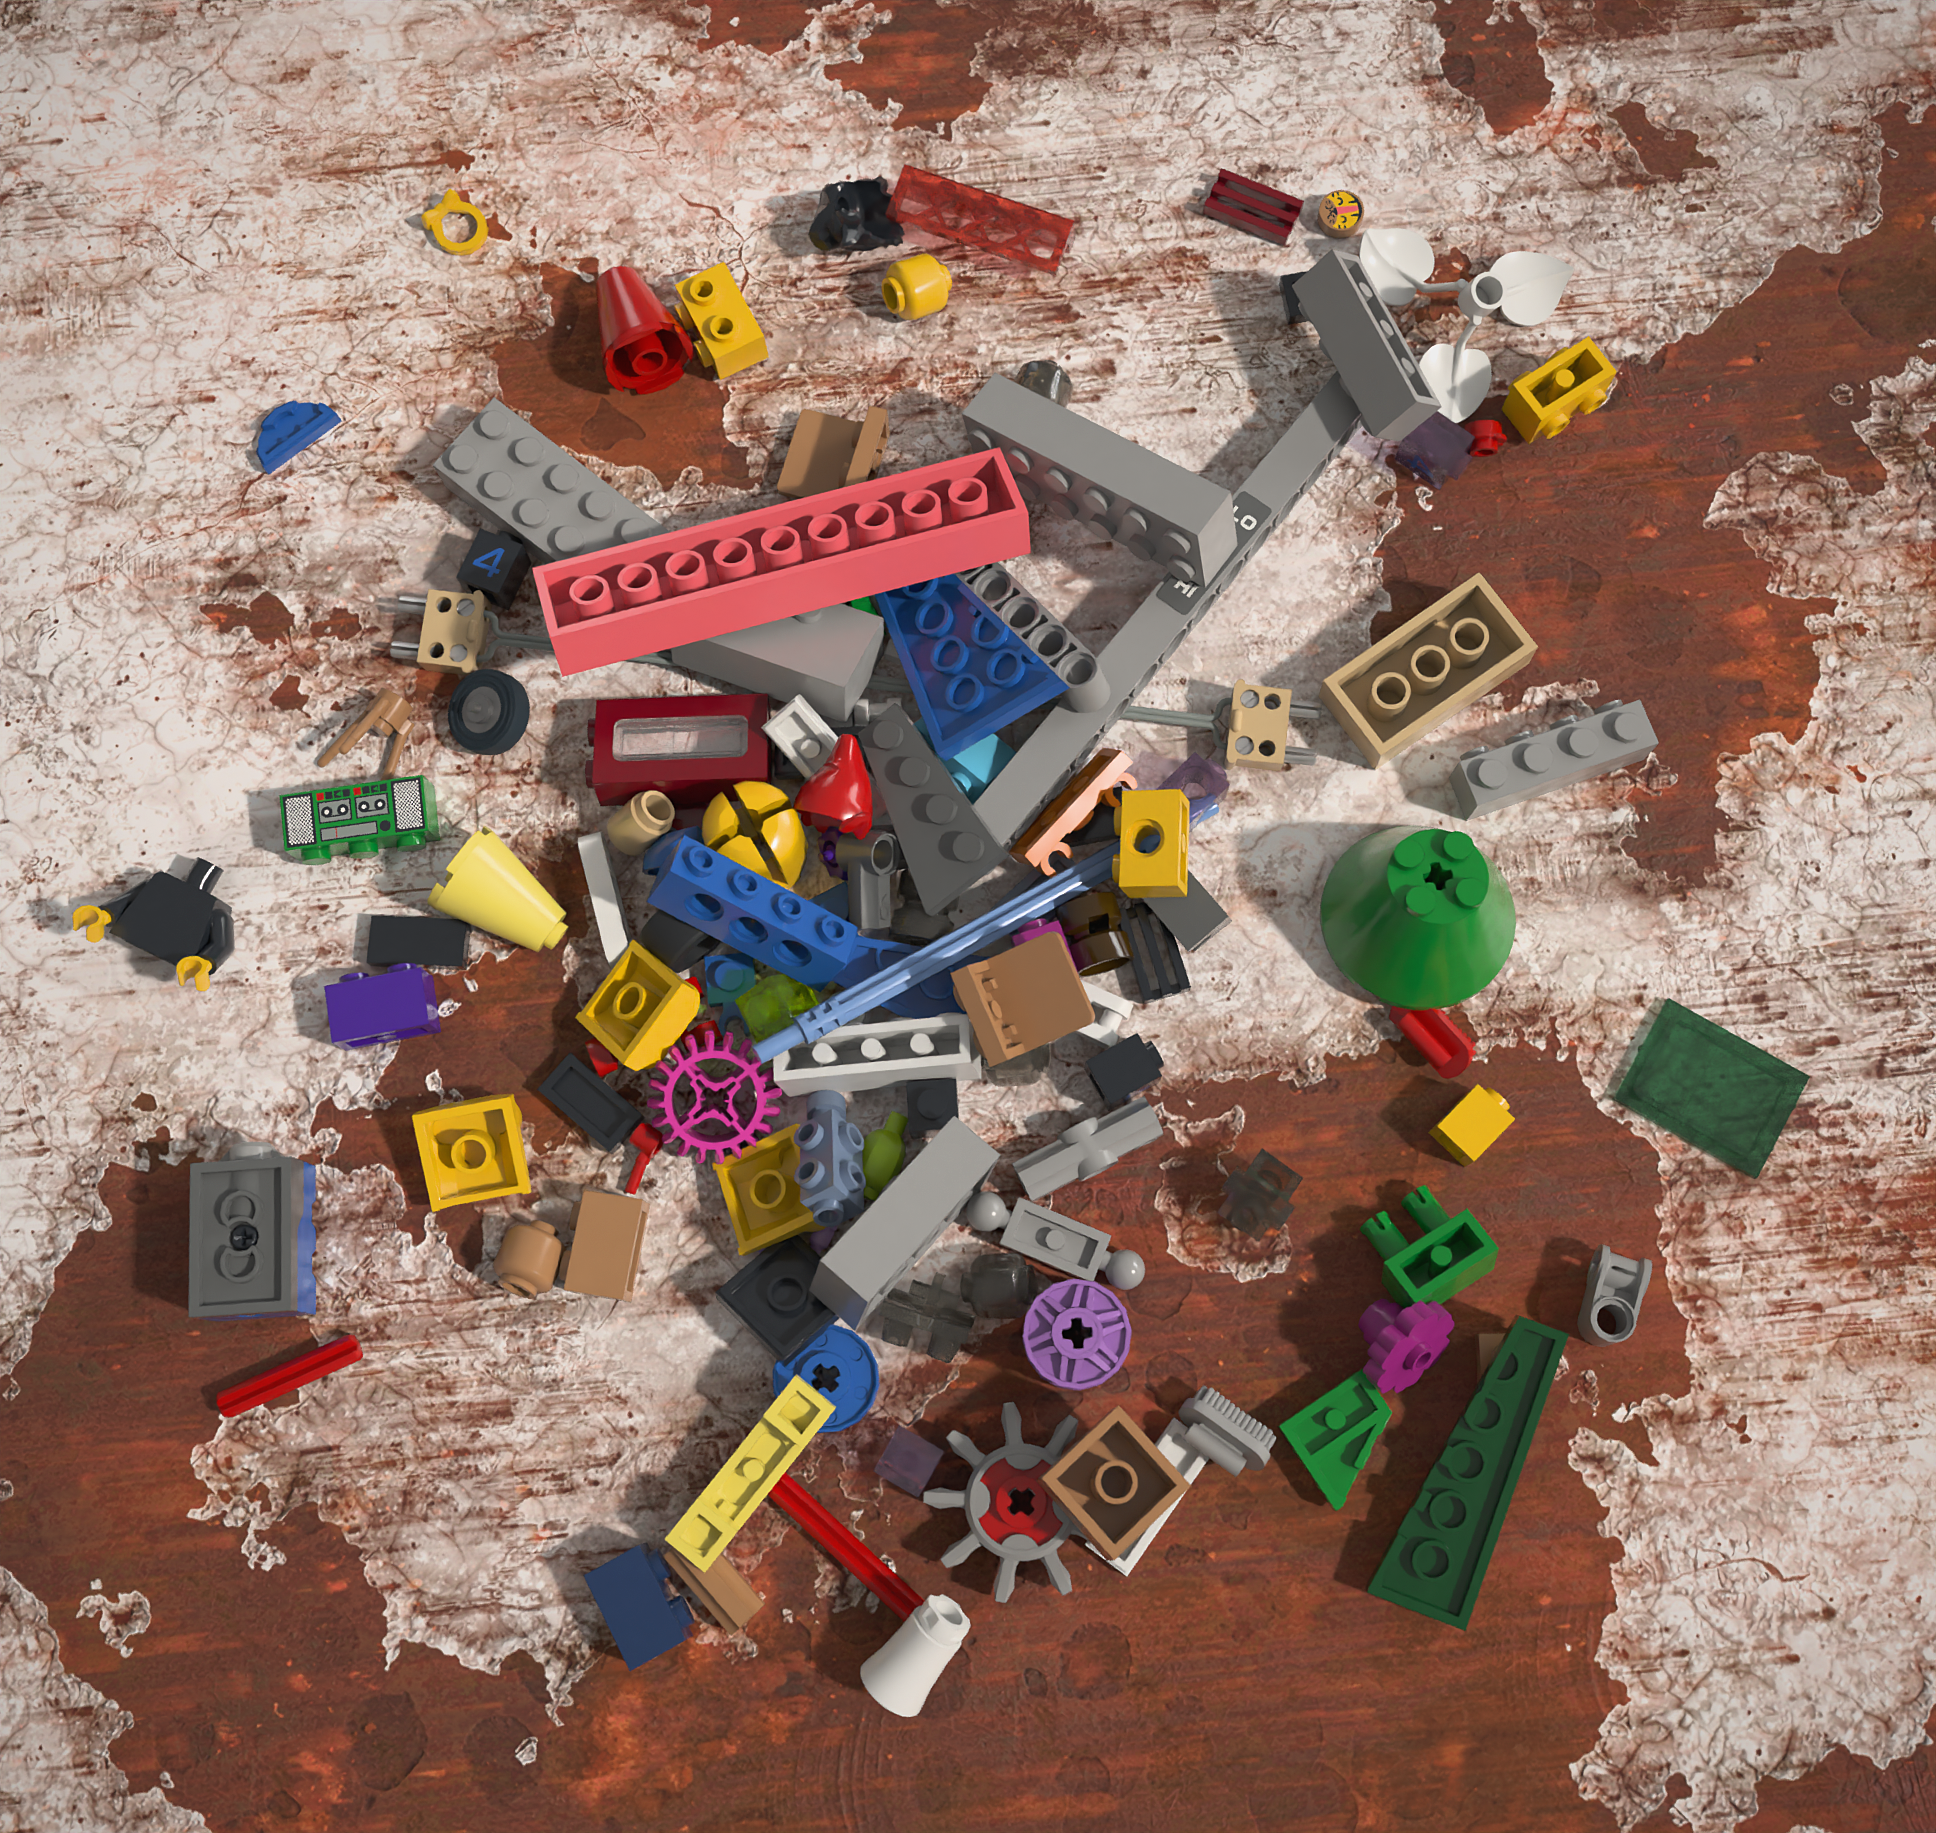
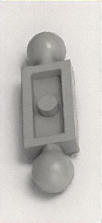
[966,1191,1145,1290]

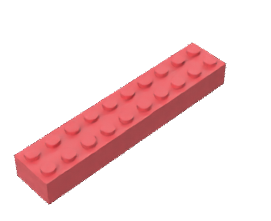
[532,447,1031,677]

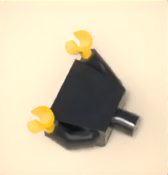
[72,857,235,991]

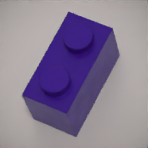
[324,963,441,1051]

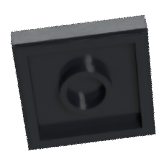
[715,1235,840,1368]

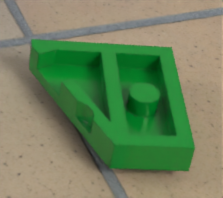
[1277,1369,1392,1511]

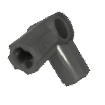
[835,827,909,929]

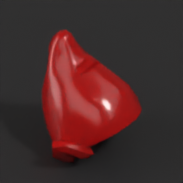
[793,734,873,840]

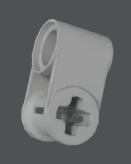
[1577,1244,1652,1347]

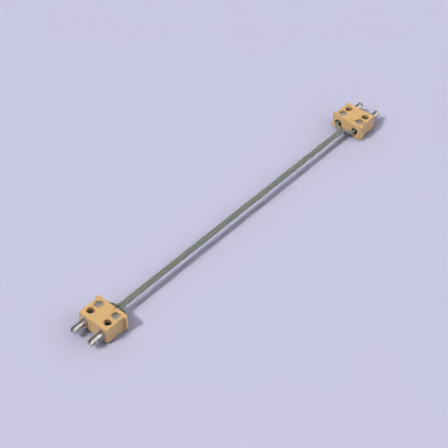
[390,589,1322,771]

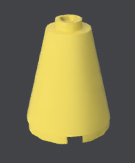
[427,826,568,952]

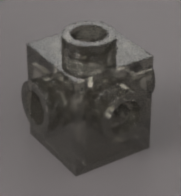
[1217,1149,1303,1242]

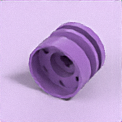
[1023,1279,1132,1391]

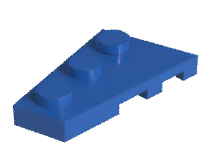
[831,936,992,1019]

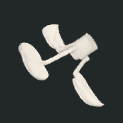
[1359,228,1574,424]

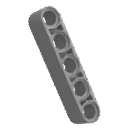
[954,562,1111,713]

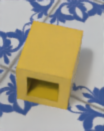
[1428,1084,1515,1167]

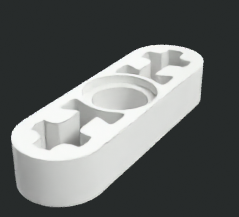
[578,831,632,969]

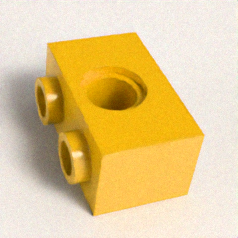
[1112,789,1190,898]

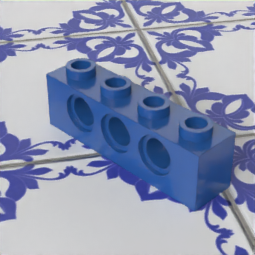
[646,835,858,992]

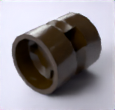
[1055,892,1135,978]

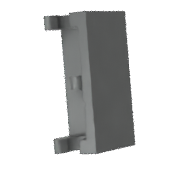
[1142,870,1232,952]

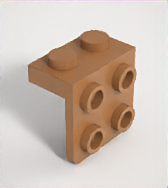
[950,931,1095,1067]

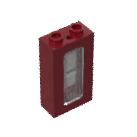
[585,693,772,806]

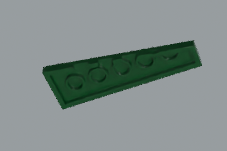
[1365,1314,1569,1631]

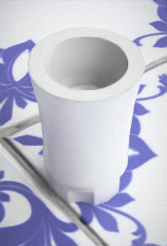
[860,1594,971,1717]

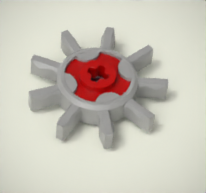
[923,1402,1091,1603]

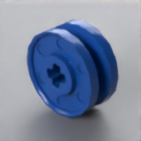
[772,1324,880,1433]

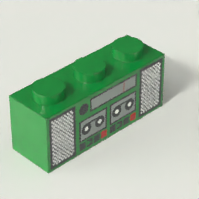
[279,775,440,865]

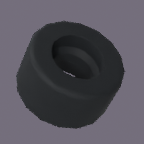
[639,909,722,974]

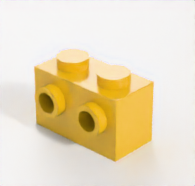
[673,262,769,380]
[1501,336,1617,444]

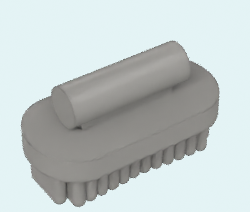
[1179,1385,1276,1477]

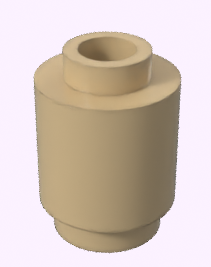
[607,790,675,856]

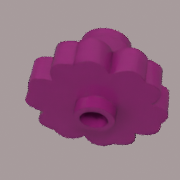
[1358,1299,1455,1393]

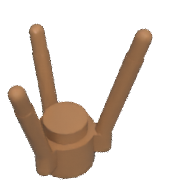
[317,688,415,781]

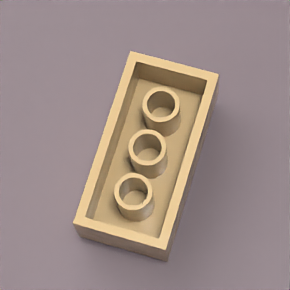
[1319,572,1538,770]

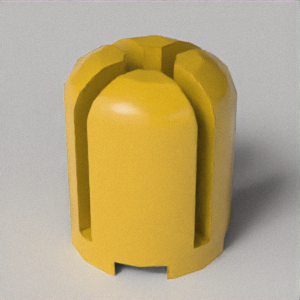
[702,781,809,890]

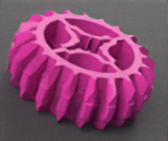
[647,1030,782,1165]

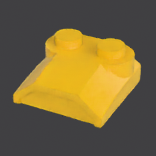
[575,939,700,1071]
[412,1094,532,1212]
[712,1123,826,1256]

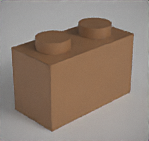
[559,1190,650,1303]

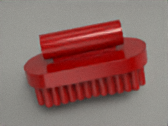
[1389,1006,1476,1079]

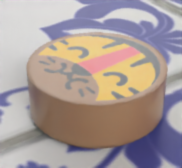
[1317,190,1364,239]

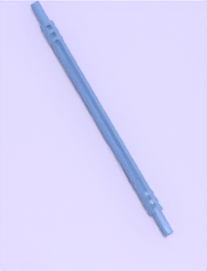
[752,796,1219,1064]

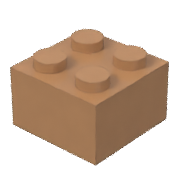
[1036,1405,1191,1560]

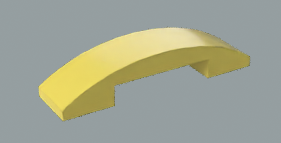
[665,1374,836,1573]

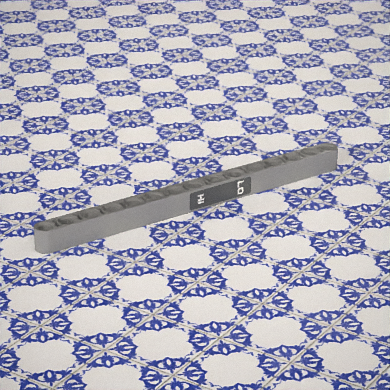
[973,370,1362,876]

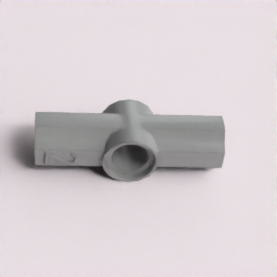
[1012,1096,1164,1202]

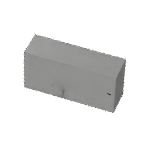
[671,603,884,723]
[809,1116,1001,1331]

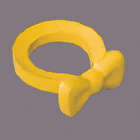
[421,189,488,256]

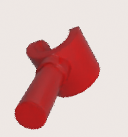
[624,1123,664,1195]

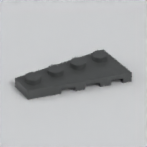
[858,703,1009,916]

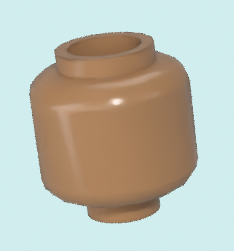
[493,1220,567,1299]

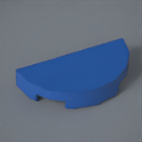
[256,400,342,475]

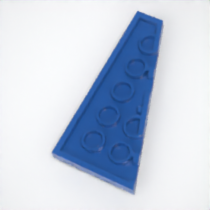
[874,574,1070,761]

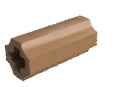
[663,1547,766,1636]

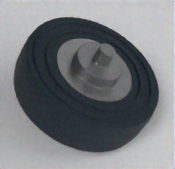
[448,669,530,755]

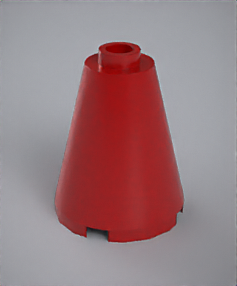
[595,266,694,395]

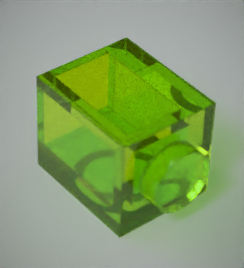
[735,974,819,1043]

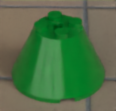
[1320,825,1516,1010]

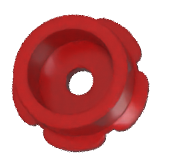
[1460,420,1507,457]

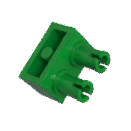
[1360,1185,1499,1309]

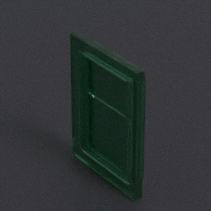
[1612,998,1810,1179]

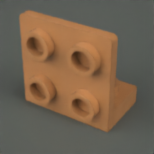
[777,405,890,499]

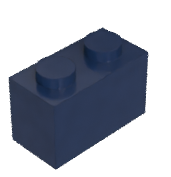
[583,1542,694,1671]

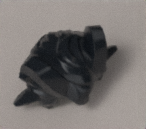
[808,176,905,252]

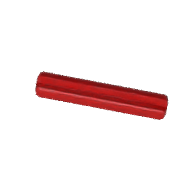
[216,1335,363,1418]

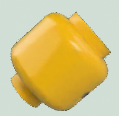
[881,253,952,320]

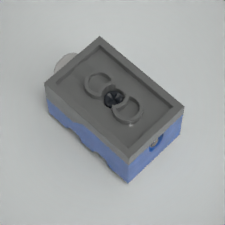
[189,1142,316,1322]

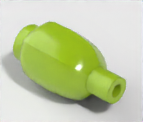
[862,1111,908,1202]

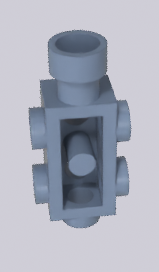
[794,1090,866,1228]

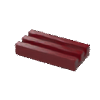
[1203,168,1304,246]

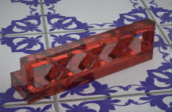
[886,164,1076,276]

